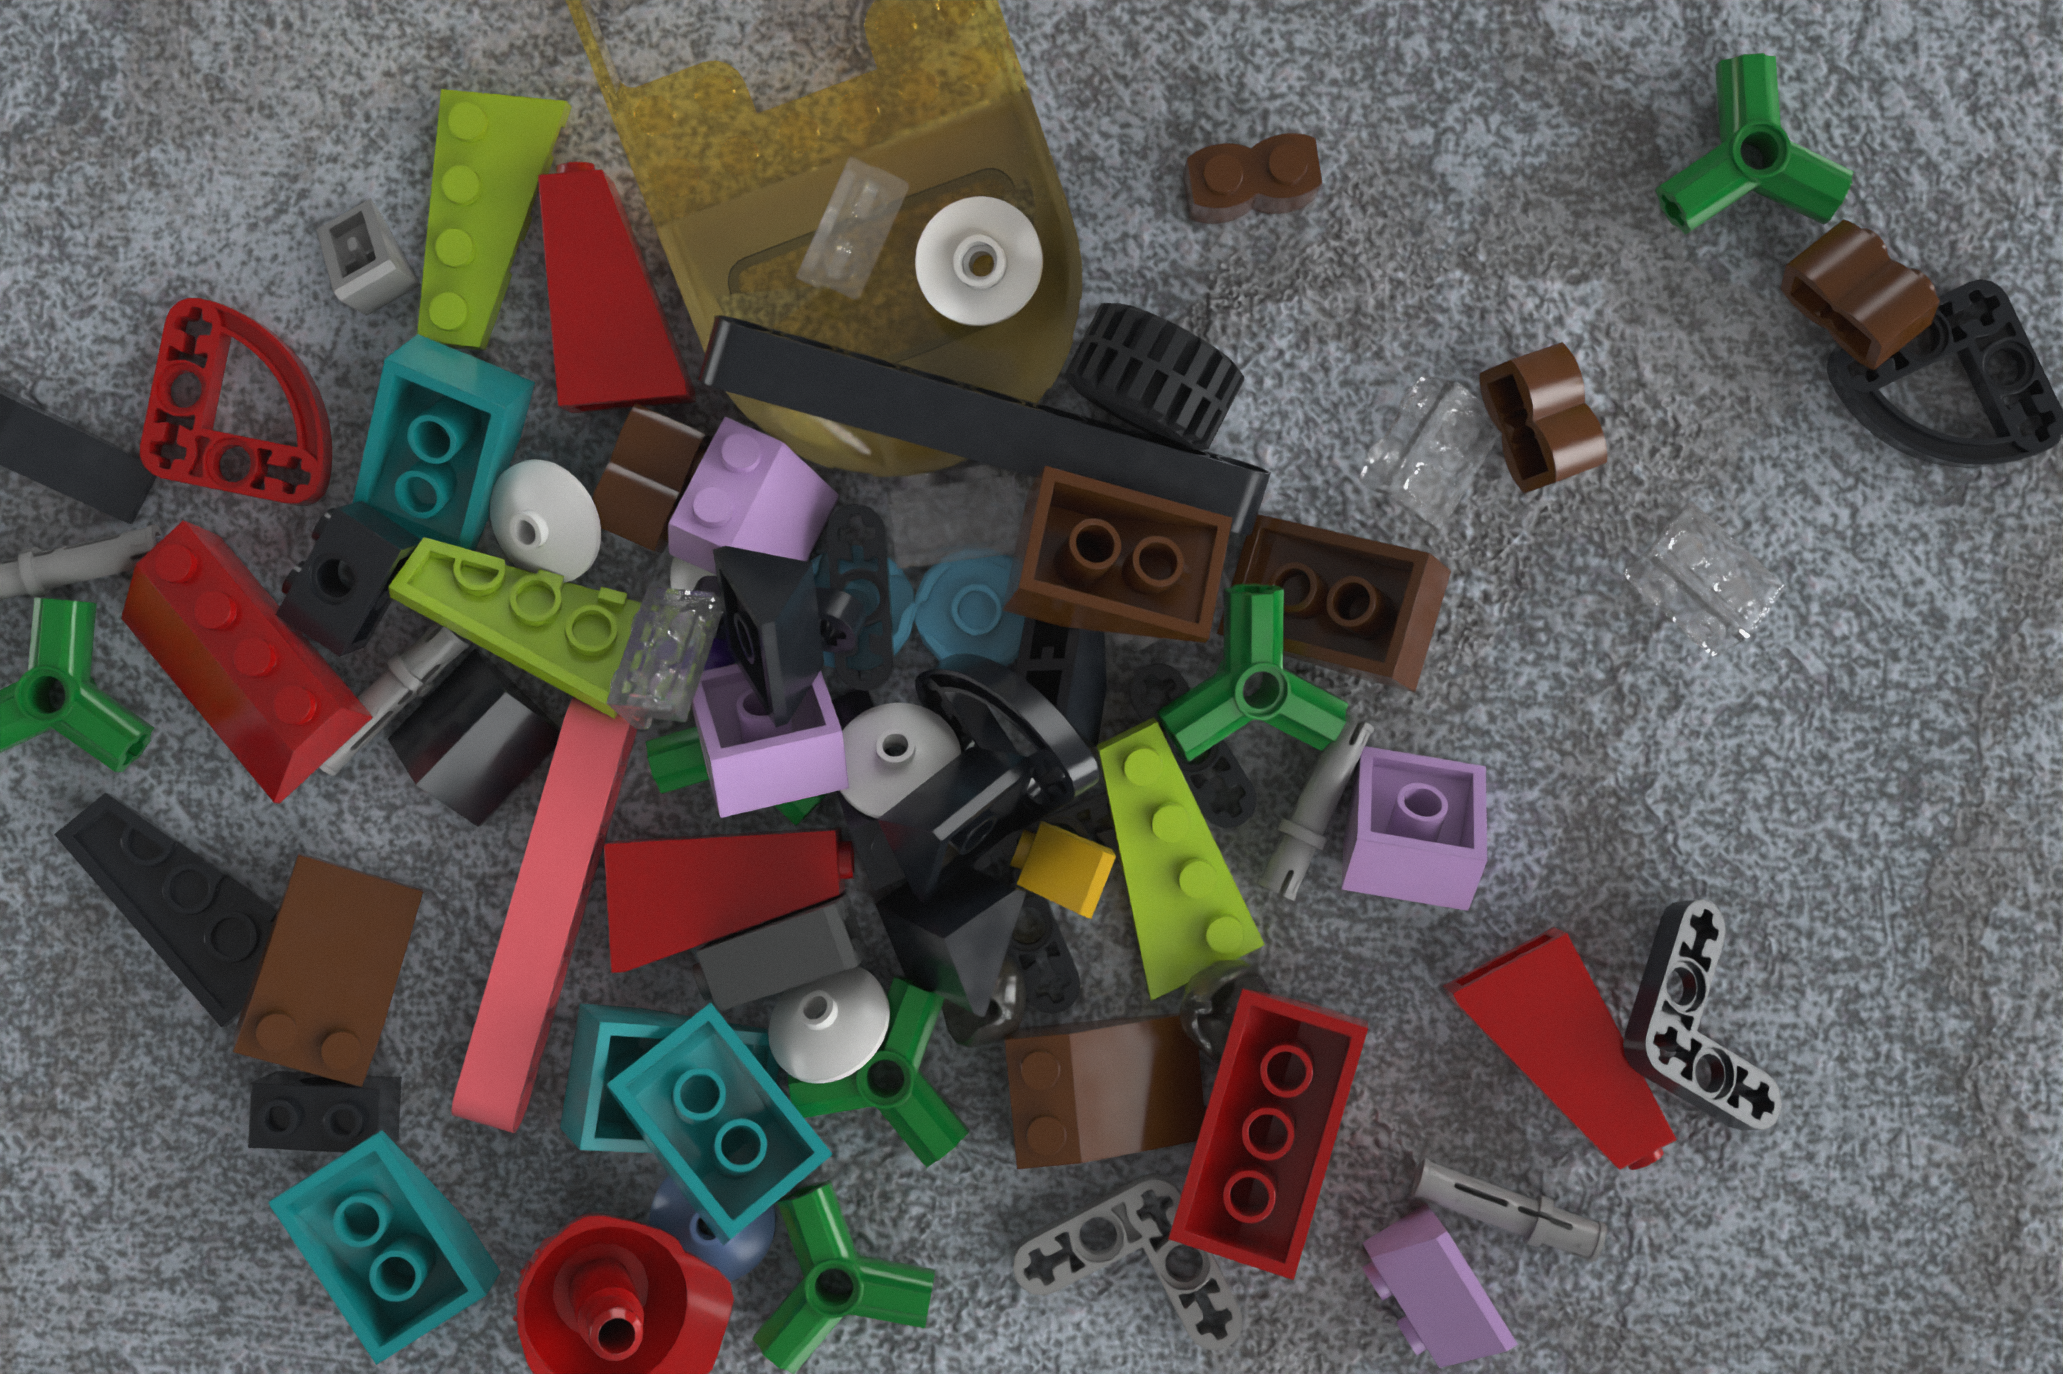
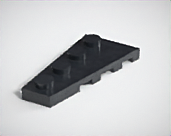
[54,793,278,1027]

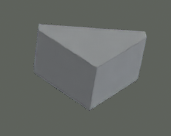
[316,198,421,316]

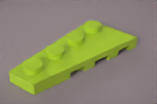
[417,89,572,351]
[388,537,680,719]
[1096,717,1265,1001]

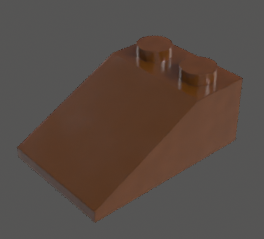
[1002,466,1232,643]
[1216,514,1451,693]
[233,852,423,1087]
[1005,1011,1205,1169]

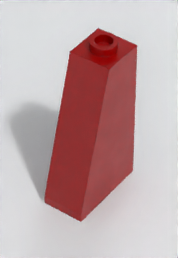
[538,162,696,413]
[604,827,855,973]
[1442,927,1677,1170]

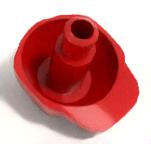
[513,1213,734,1374]

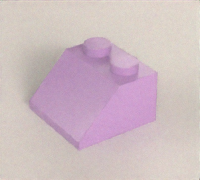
[668,417,839,575]
[686,664,849,818]
[1341,746,1487,911]
[1362,1203,1518,1368]

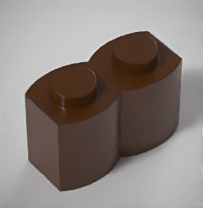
[1183,133,1322,224]
[1780,219,1940,370]
[1479,342,1607,494]
[592,403,713,553]

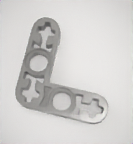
[1013,1173,1243,1350]

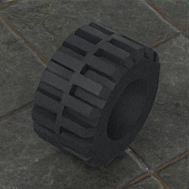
[1064,303,1245,450]

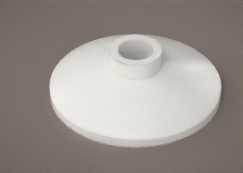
[915,196,1043,326]
[490,459,601,583]
[840,703,961,819]
[768,966,890,1084]

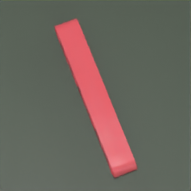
[451,697,639,1133]

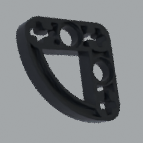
[1827,279,2063,468]
[915,653,1099,831]

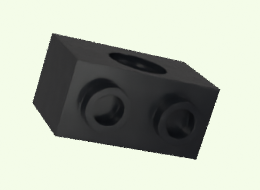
[275,501,421,657]
[248,1071,402,1153]

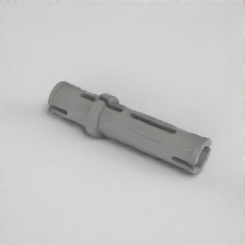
[0,524,164,600]
[319,622,471,776]
[1257,713,1375,901]
[1410,1158,1607,1263]

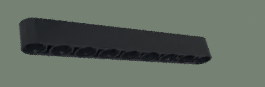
[699,315,1271,535]

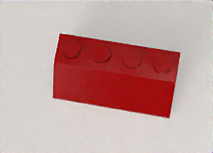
[121,520,373,804]
[1168,988,1368,1280]

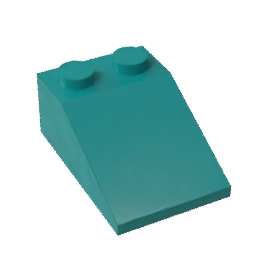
[352,334,535,551]
[606,1002,833,1246]
[560,1004,779,1153]
[268,1130,501,1365]

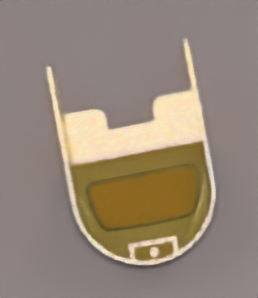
[565,0,1082,477]

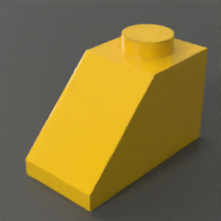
[1010,821,1116,919]

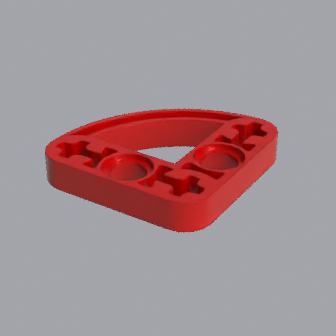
[140,298,332,506]

